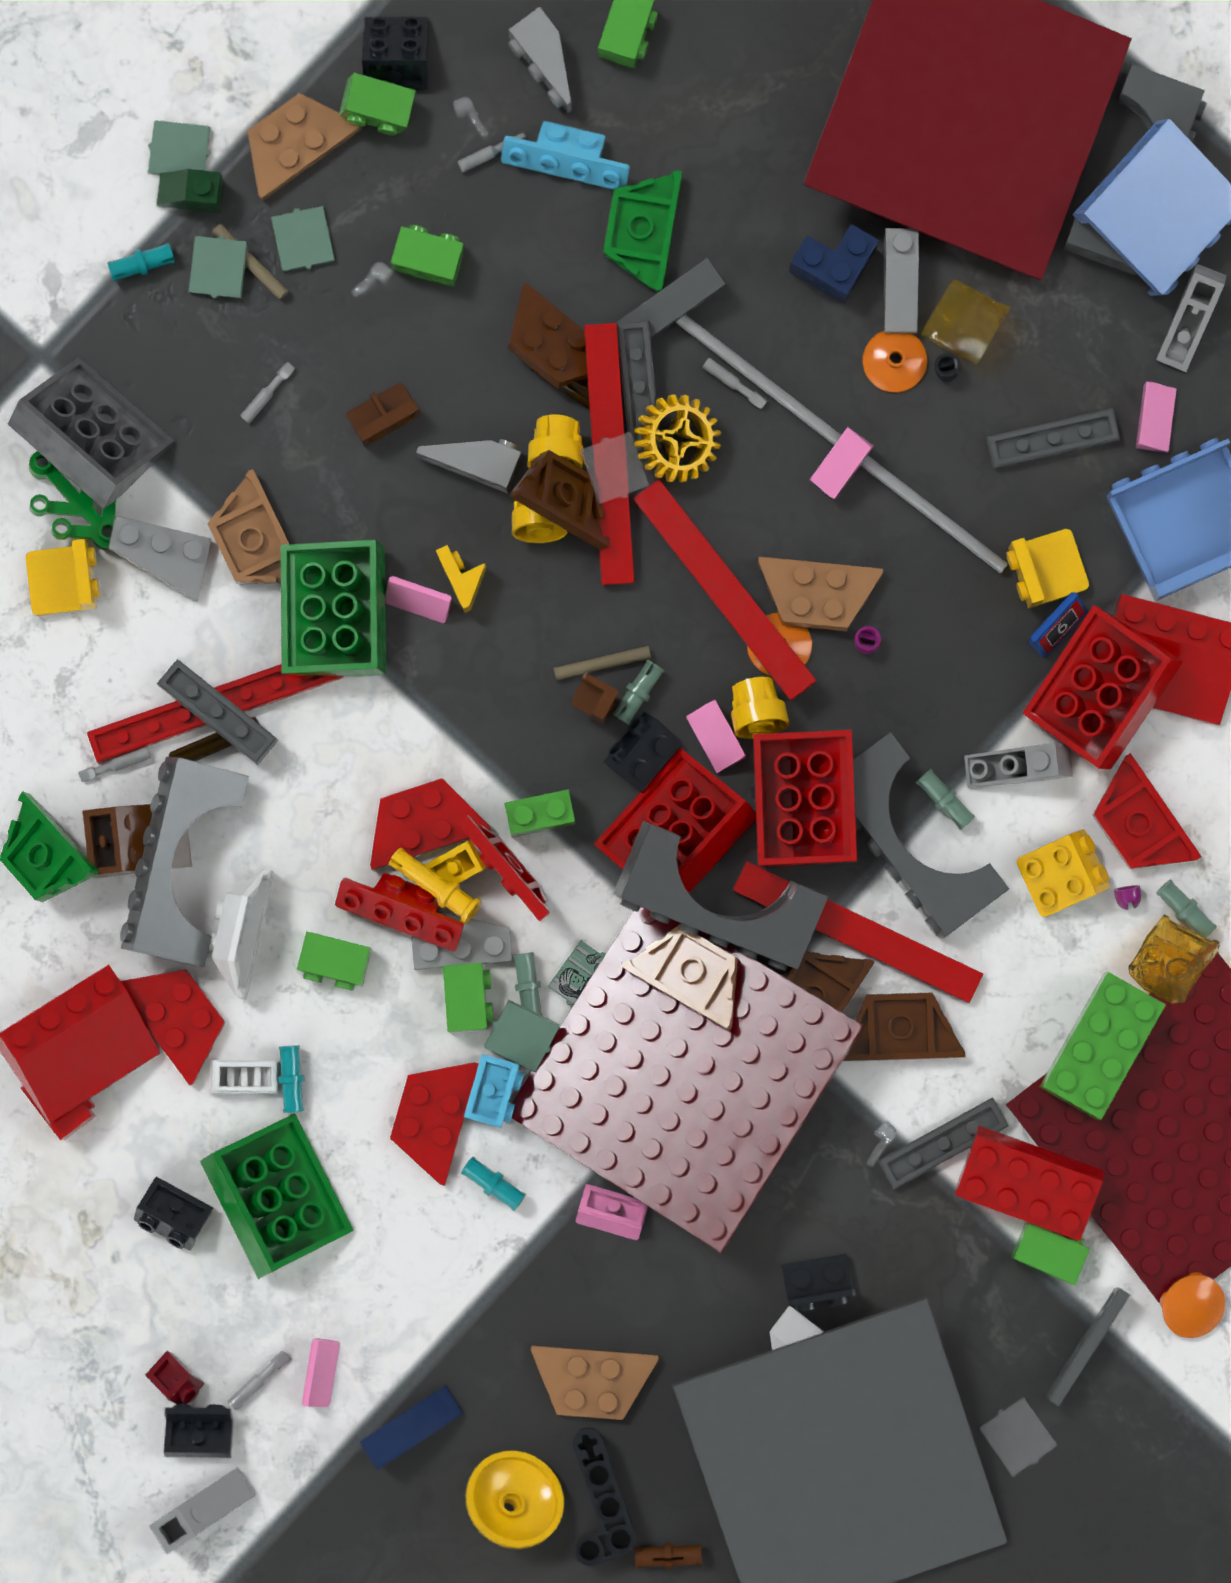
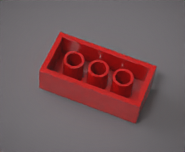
[955,1125,1104,1241]

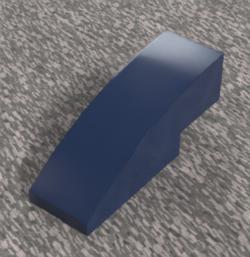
[359,1385,463,1470]

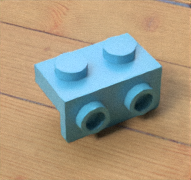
[464,1054,524,1128]

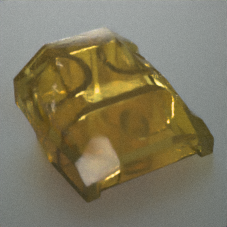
[921,279,1011,364]
[1128,914,1220,1003]

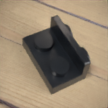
[134,1176,214,1251]

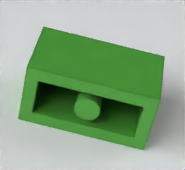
[598,0,658,68]
[339,73,415,136]
[391,225,465,287]
[504,790,576,838]
[297,931,372,991]
[443,963,494,1032]
[1011,1222,1090,1285]

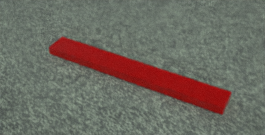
[584,323,634,585]
[633,479,817,702]
[86,664,344,764]
[733,861,983,1003]

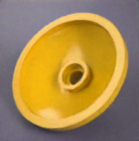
[466,1451,564,1549]

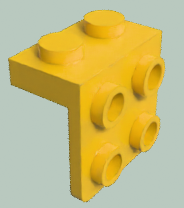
[1006,529,1089,609]
[25,539,101,616]
[1017,829,1111,917]

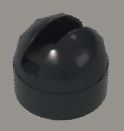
[935,353,961,382]

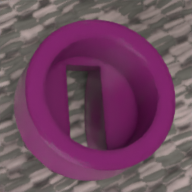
[854,626,881,654]
[1114,885,1142,910]

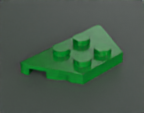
[603,170,682,293]
[0,791,99,902]

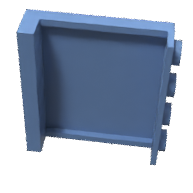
[1072,119,1231,296]
[1106,438,1231,602]

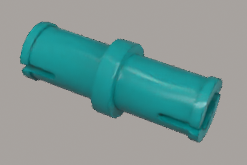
[107,243,175,282]
[278,1045,305,1113]
[461,1156,526,1211]

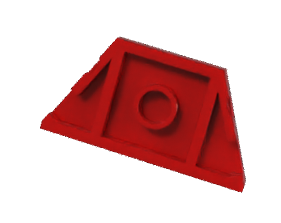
[1092,753,1202,869]
[370,778,491,871]
[458,816,550,921]
[121,969,226,1086]
[390,1062,479,1186]

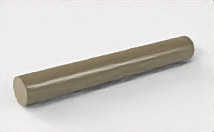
[212,224,289,300]
[554,646,651,680]

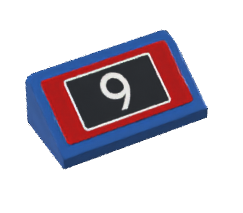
[1027,592,1087,658]

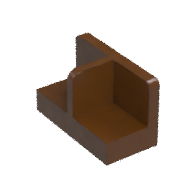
[346,383,421,447]
[571,672,619,727]

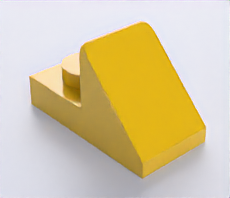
[436,545,486,613]
[425,840,486,884]

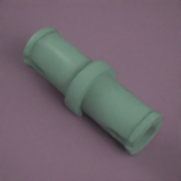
[612,659,665,725]
[916,769,975,830]
[1156,879,1217,940]
[513,952,543,1016]

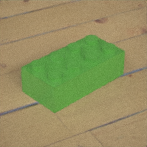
[1039,972,1166,1120]

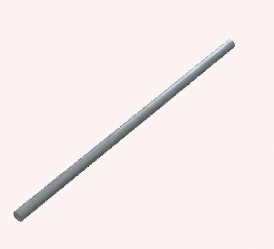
[675,315,1008,574]

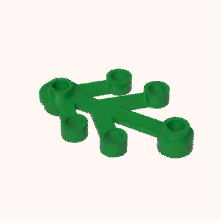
[29,451,116,550]

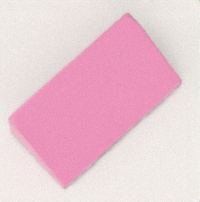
[1136,381,1176,453]
[810,427,874,499]
[385,576,453,623]
[686,699,746,774]
[575,1184,648,1240]
[302,1338,340,1407]

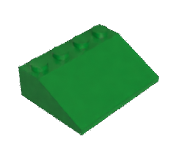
[280,540,386,676]
[200,1113,354,1279]

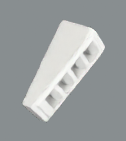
[209,1060,278,1094]

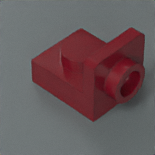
[145,1350,204,1404]

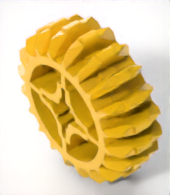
[634,394,721,482]

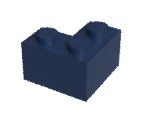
[789,224,879,303]

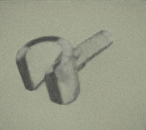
[453,97,489,138]
[351,262,393,297]
[866,1121,896,1167]

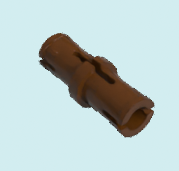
[635,1543,702,1570]

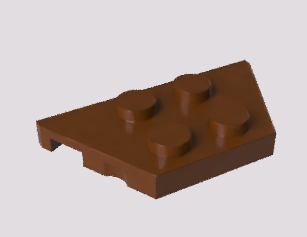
[507,283,620,388]
[510,450,610,550]
[786,951,875,1013]
[843,992,966,1061]

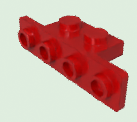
[335,873,464,952]

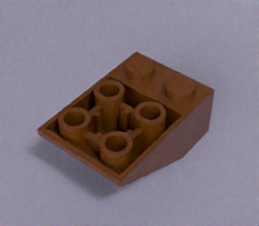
[82,804,192,879]

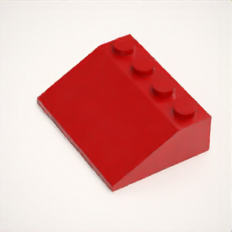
[1113,594,1231,726]
[1022,605,1183,770]
[753,730,857,868]
[594,748,756,893]
[0,964,160,1124]

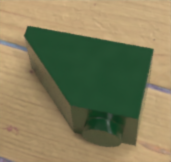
[156,169,224,213]

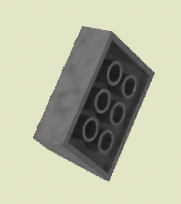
[8,357,174,509]

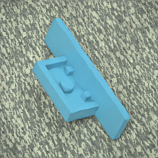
[501,121,630,189]

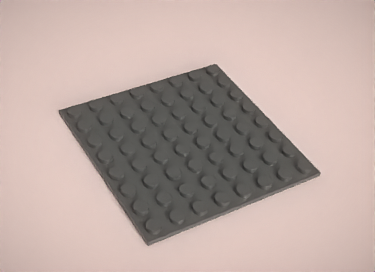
[673,1297,1008,1583]

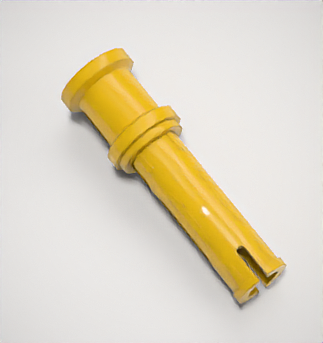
[389,848,482,924]

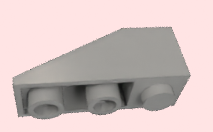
[508,7,572,113]
[964,743,1073,788]
[149,1467,255,1554]

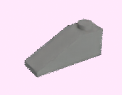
[883,228,919,333]
[1156,264,1226,372]
[416,439,522,493]

